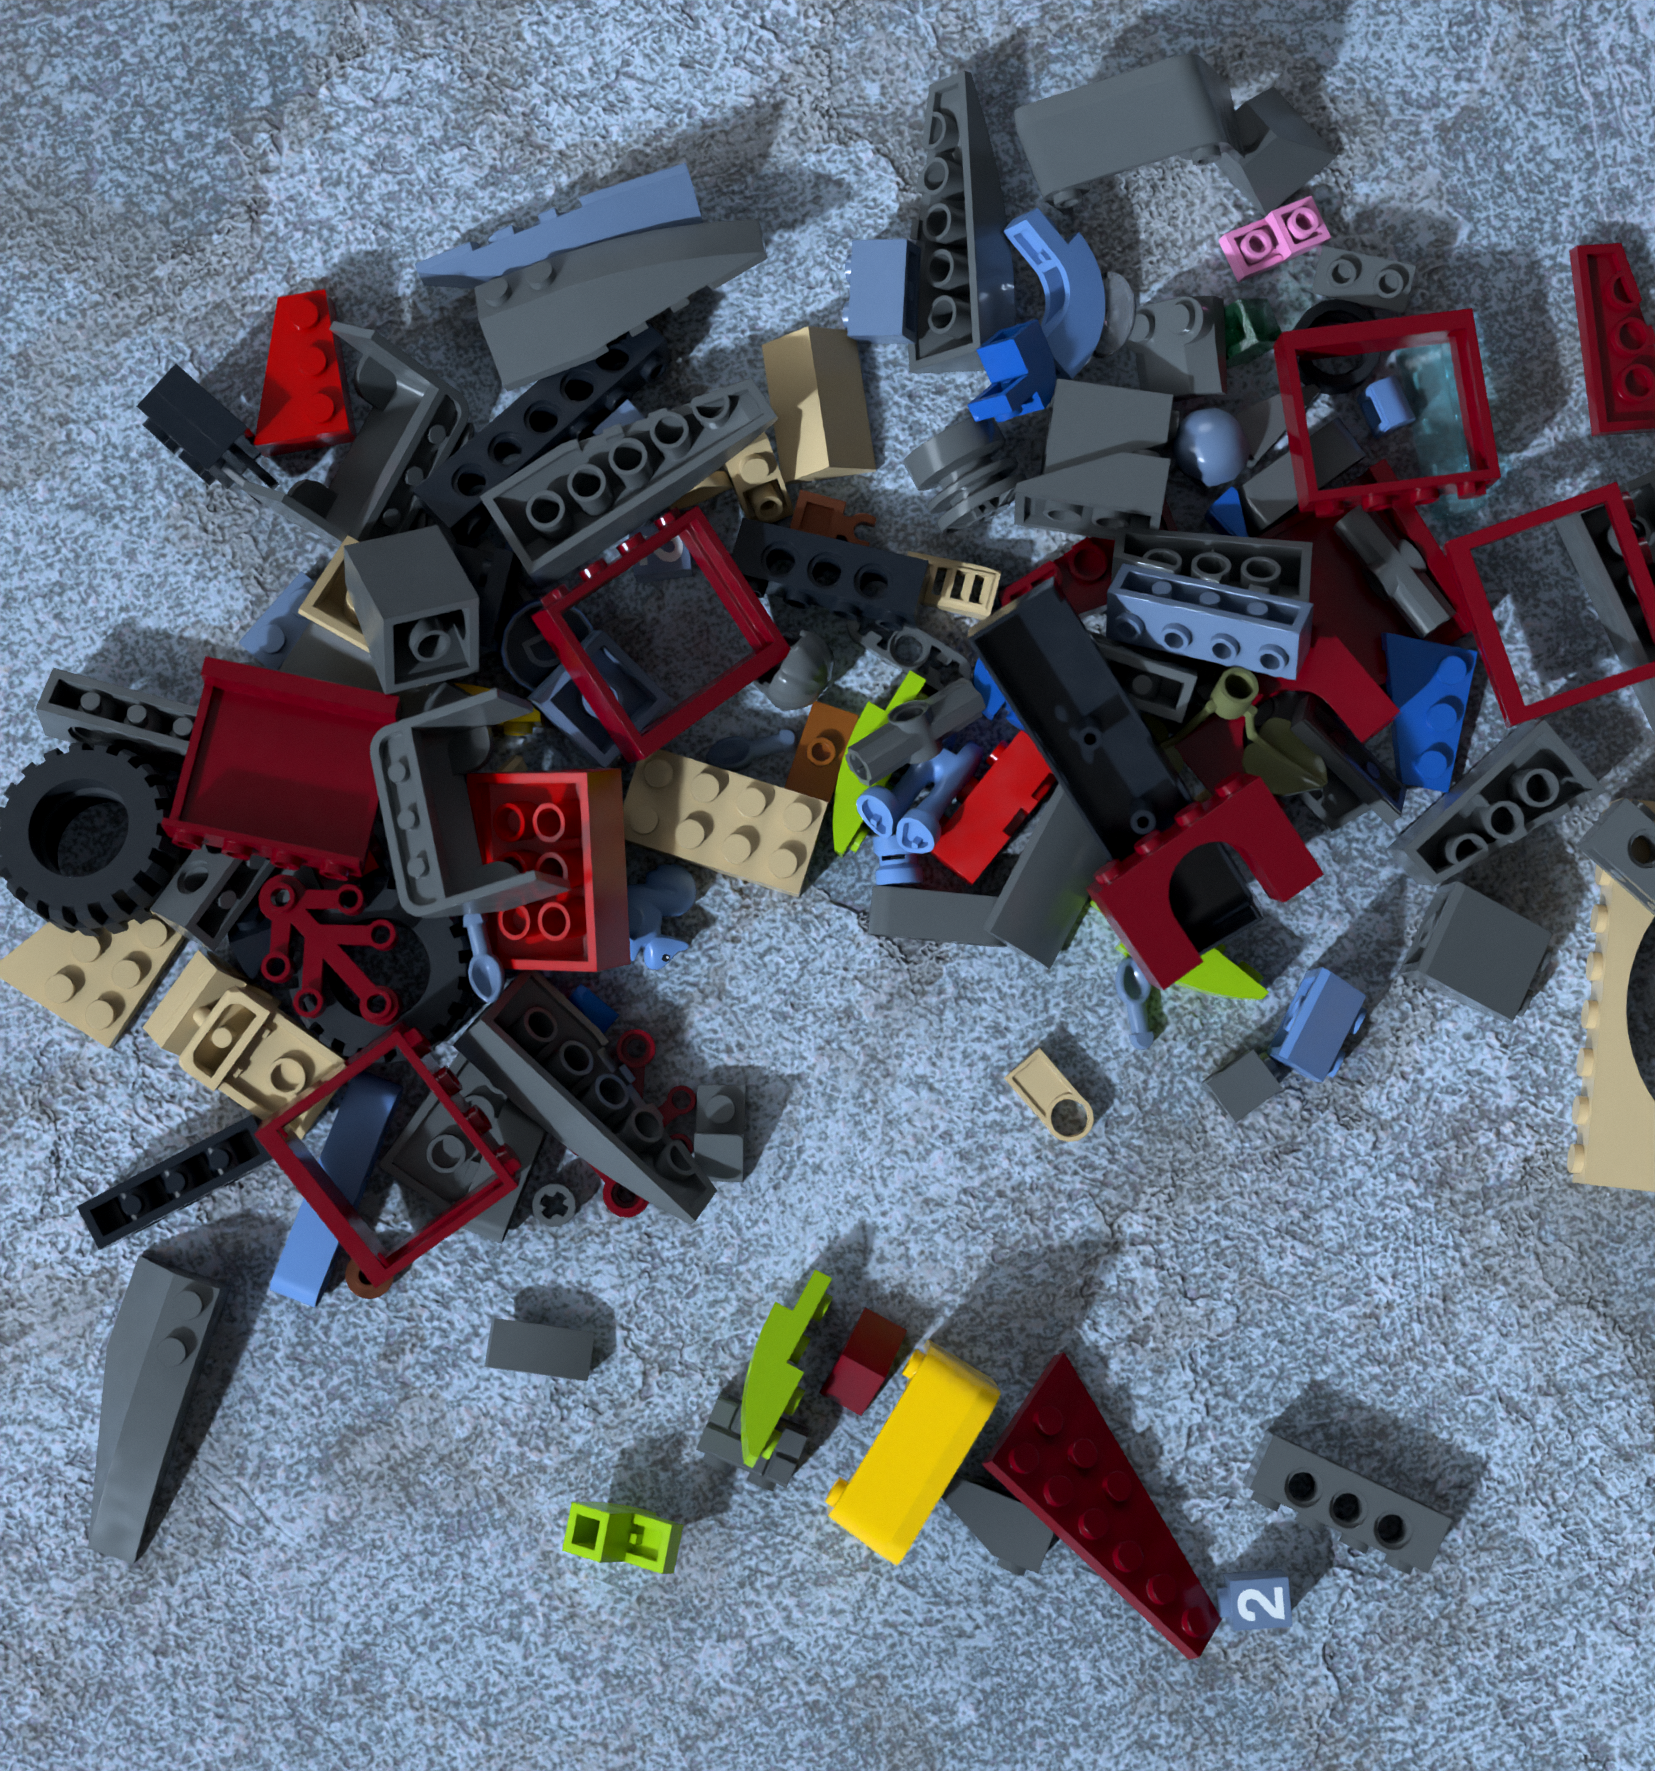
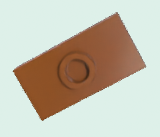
[784,701,859,807]

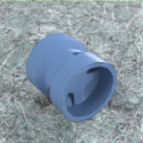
[873,835,924,887]

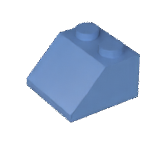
[1266,967,1367,1082]

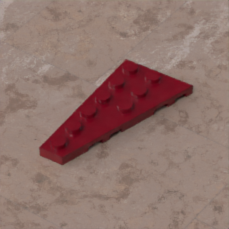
[982,1352,1222,1660]

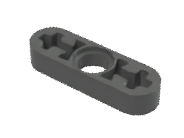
[847,615,971,693]

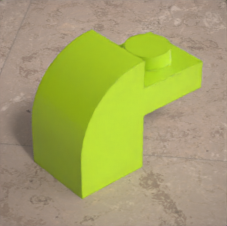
[562,1502,683,1574]

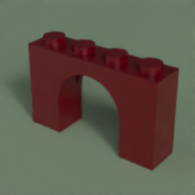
[1174,622,1402,811]
[1085,772,1324,991]

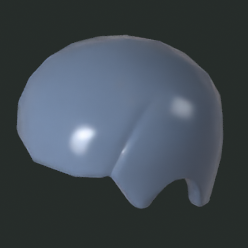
[1171,408,1251,486]

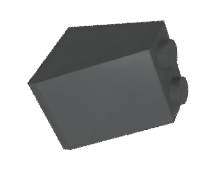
[1040,378,1179,476]
[344,525,479,694]
[1398,881,1553,1022]

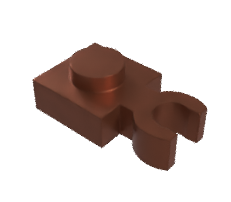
[790,489,876,547]

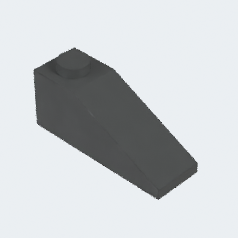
[941,1471,1054,1576]

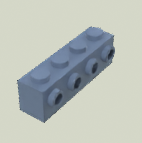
[1106,563,1313,680]

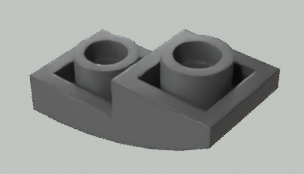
[484,1318,595,1381]

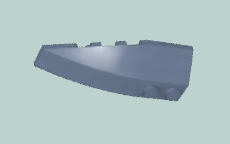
[415,162,703,289]

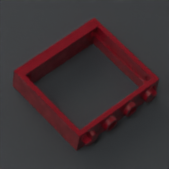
[1273,308,1501,518]
[1442,482,1655,729]
[531,505,791,764]
[254,1020,522,1288]

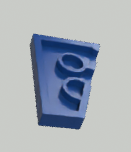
[1381,632,1478,793]

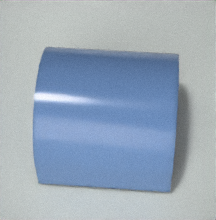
[1356,375,1416,440]

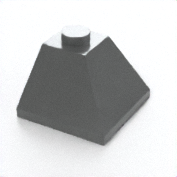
[1214,86,1337,218]

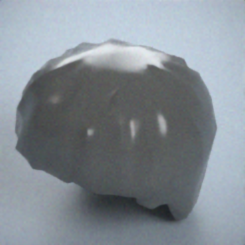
[754,630,835,711]

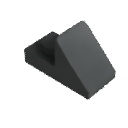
[694,1084,746,1182]

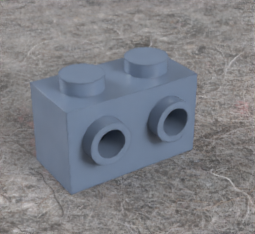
[843,239,921,344]

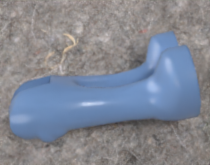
[856,732,984,854]

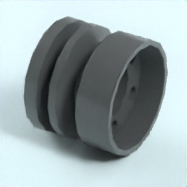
[903,417,1028,535]

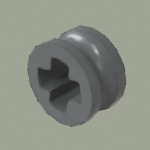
[533,1183,577,1227]

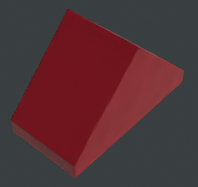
[819,1307,907,1416]

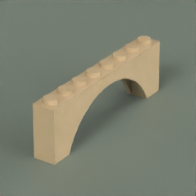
[1567,798,1655,1192]

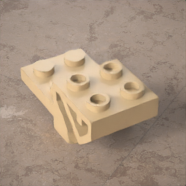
[143,947,349,1140]

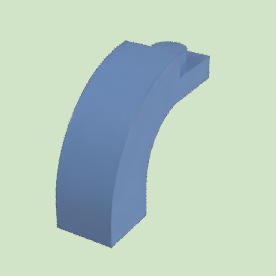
[1002,207,1105,384]

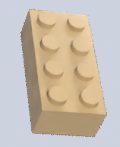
[623,749,828,898]

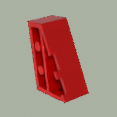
[254,289,357,458]
[927,729,1057,887]

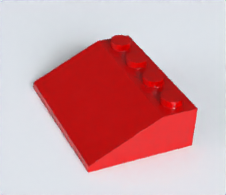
[467,768,631,972]

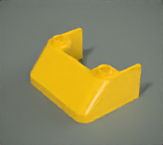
[824,1339,1001,1566]

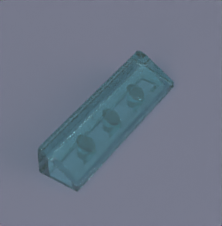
[1396,343,1485,521]

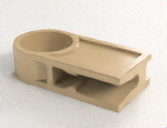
[1004,1048,1094,1142]

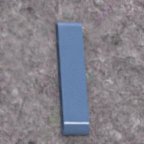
[270,1070,404,1308]

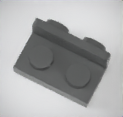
[1311,245,1417,312]

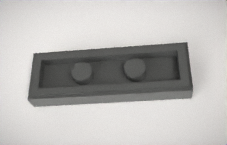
[1290,694,1407,825]

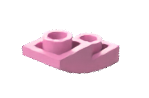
[1218,196,1331,283]

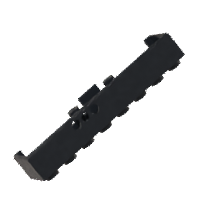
[967,576,1264,956]

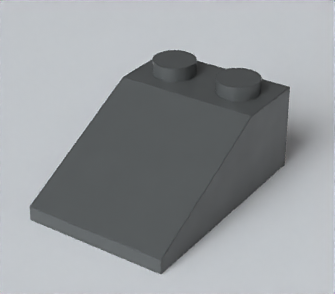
[1014,449,1171,540]

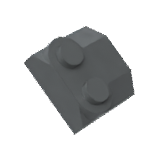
[1123,295,1228,403]

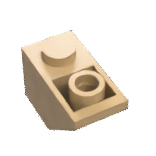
[723,432,794,524]

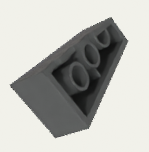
[1111,526,1313,603]
[1387,719,1606,886]

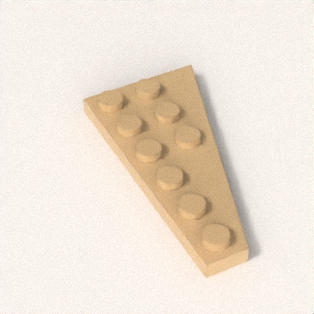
[0,850,193,1049]

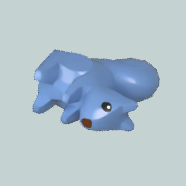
[627,863,697,970]

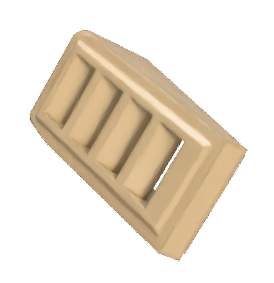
[907,551,1002,620]

